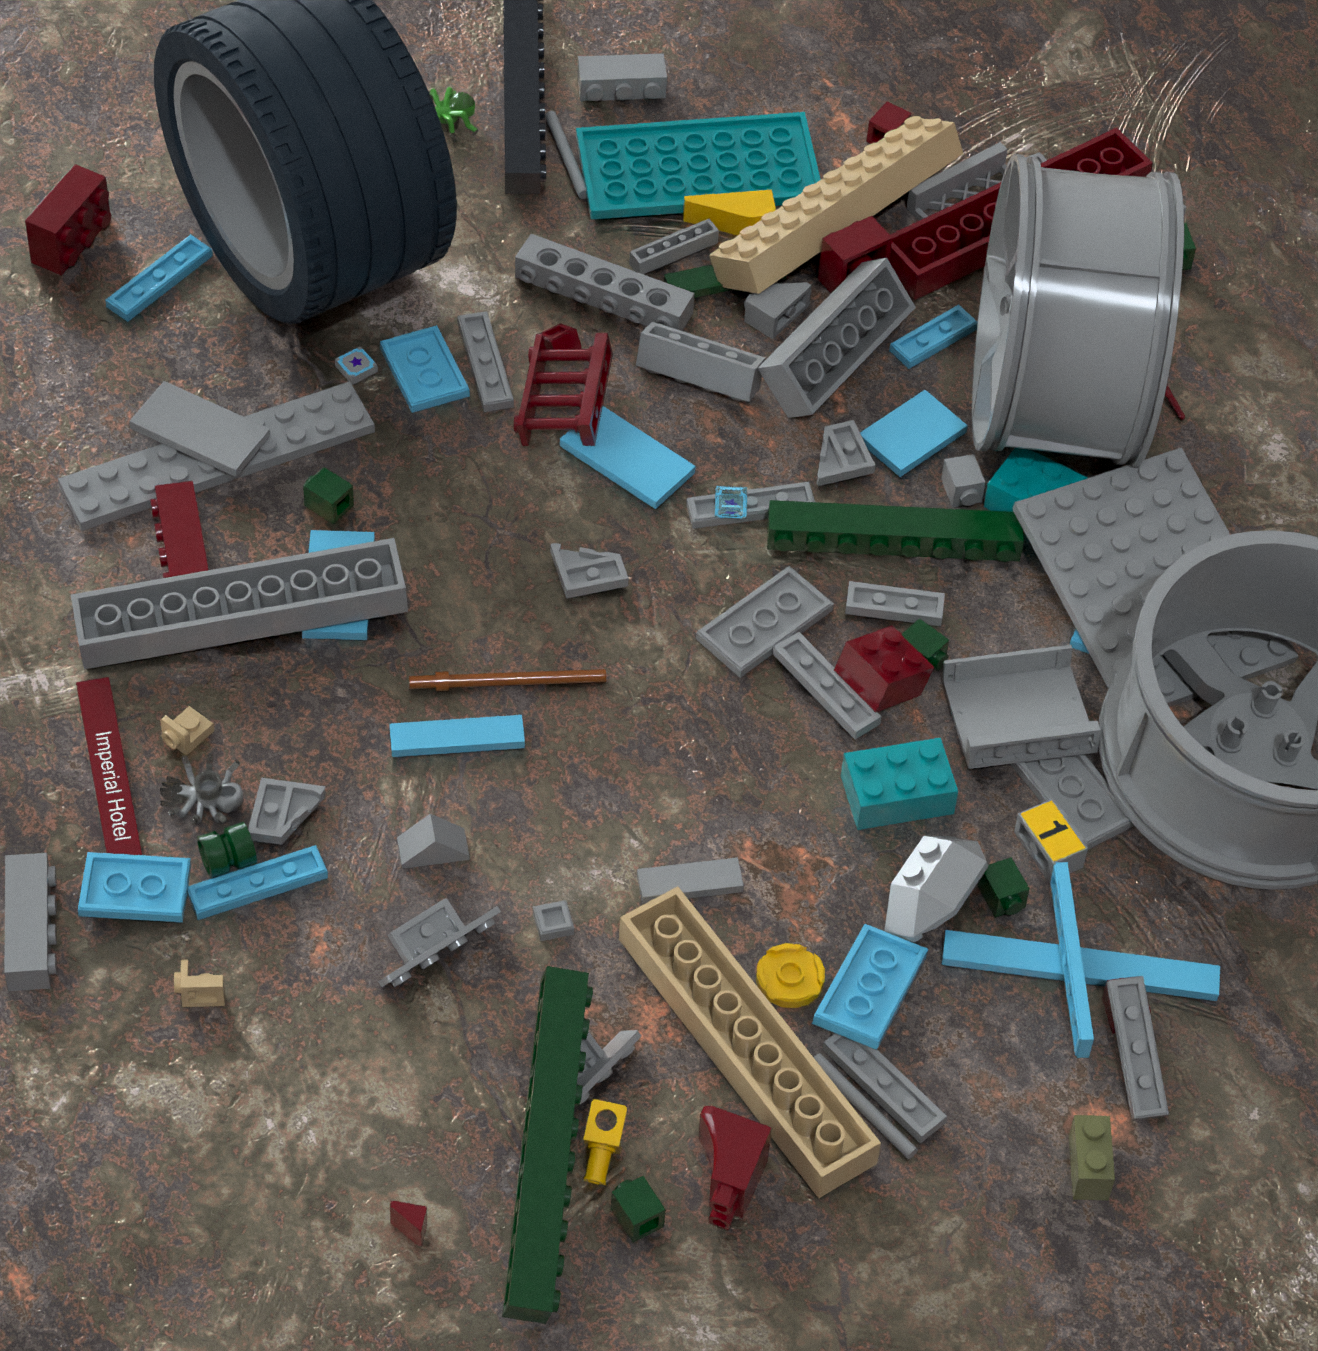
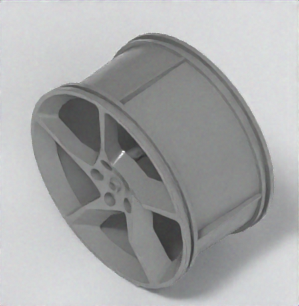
[972,154,1184,468]
[1099,530,1318,890]

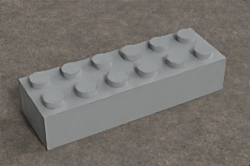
[758,258,916,418]

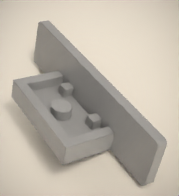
[378,897,501,988]
[577,1030,642,1104]

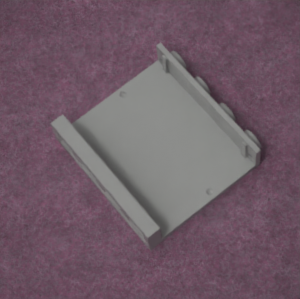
[942,645,1101,769]

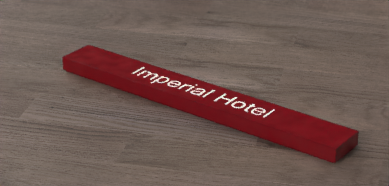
[76,677,142,855]

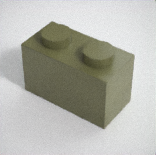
[1068,1115,1115,1201]

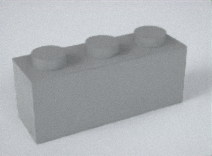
[577,53,667,101]

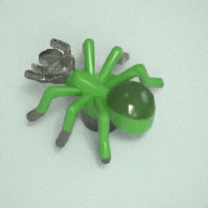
[429,87,478,143]

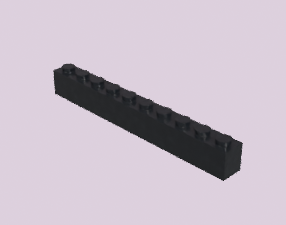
[503,0,546,194]

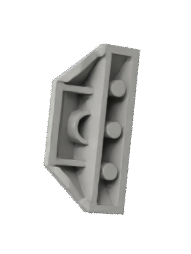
[884,836,988,942]

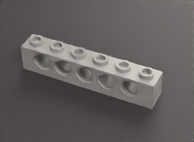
[515,234,695,331]

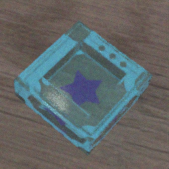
[715,486,747,519]

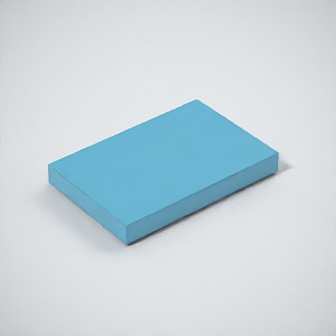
[380,325,470,413]
[860,390,968,477]
[78,852,191,923]

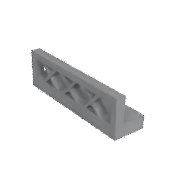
[907,142,1008,221]

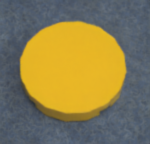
[756,943,825,1008]

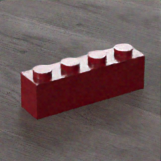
[150,481,209,578]

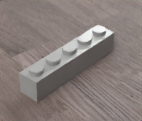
[629,219,719,274]

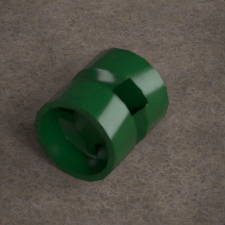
[197,822,257,878]

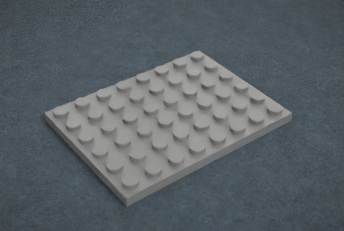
[1012,447,1299,707]

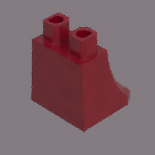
[699,1106,772,1230]

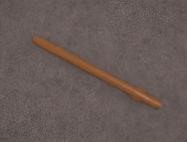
[409,669,606,691]

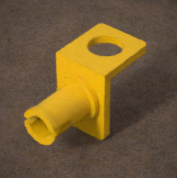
[583,1099,627,1185]

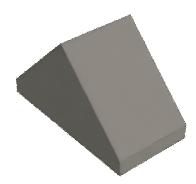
[397,813,470,869]

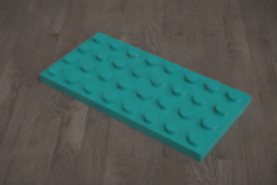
[576,112,821,219]

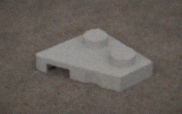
[816,420,875,486]
[550,543,629,599]
[248,778,326,845]

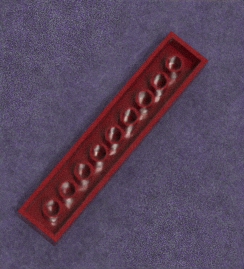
[889,127,1153,300]

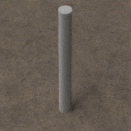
[545,111,587,199]
[814,1053,918,1159]

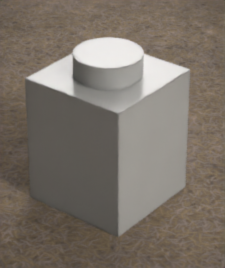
[941,454,985,507]

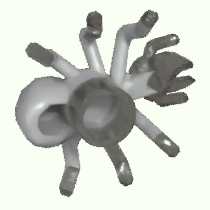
[160,753,243,824]

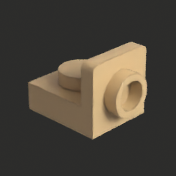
[160,706,214,756]
[174,959,225,1007]

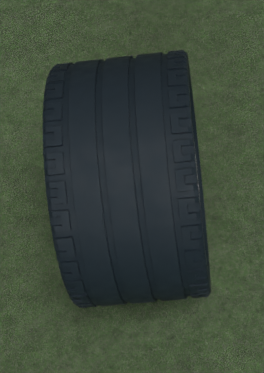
[154,0,457,324]

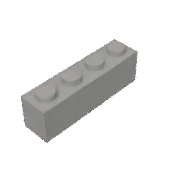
[636,322,765,402]
[4,853,57,991]

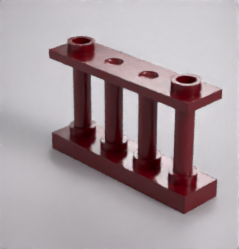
[514,333,613,446]

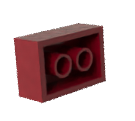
[25,164,112,276]

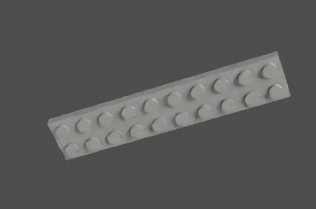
[58,381,375,531]

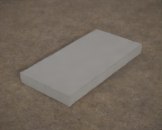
[129,381,270,477]
[696,566,834,678]
[1010,754,1135,850]

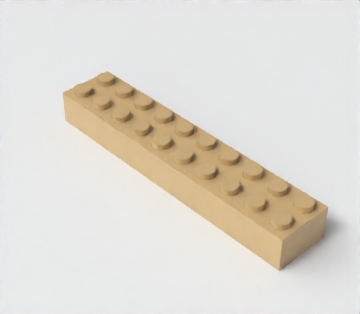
[709,116,963,294]
[619,886,881,1198]

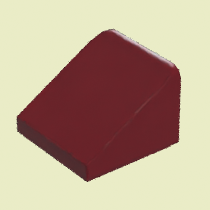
[539,323,582,349]
[390,1201,427,1247]

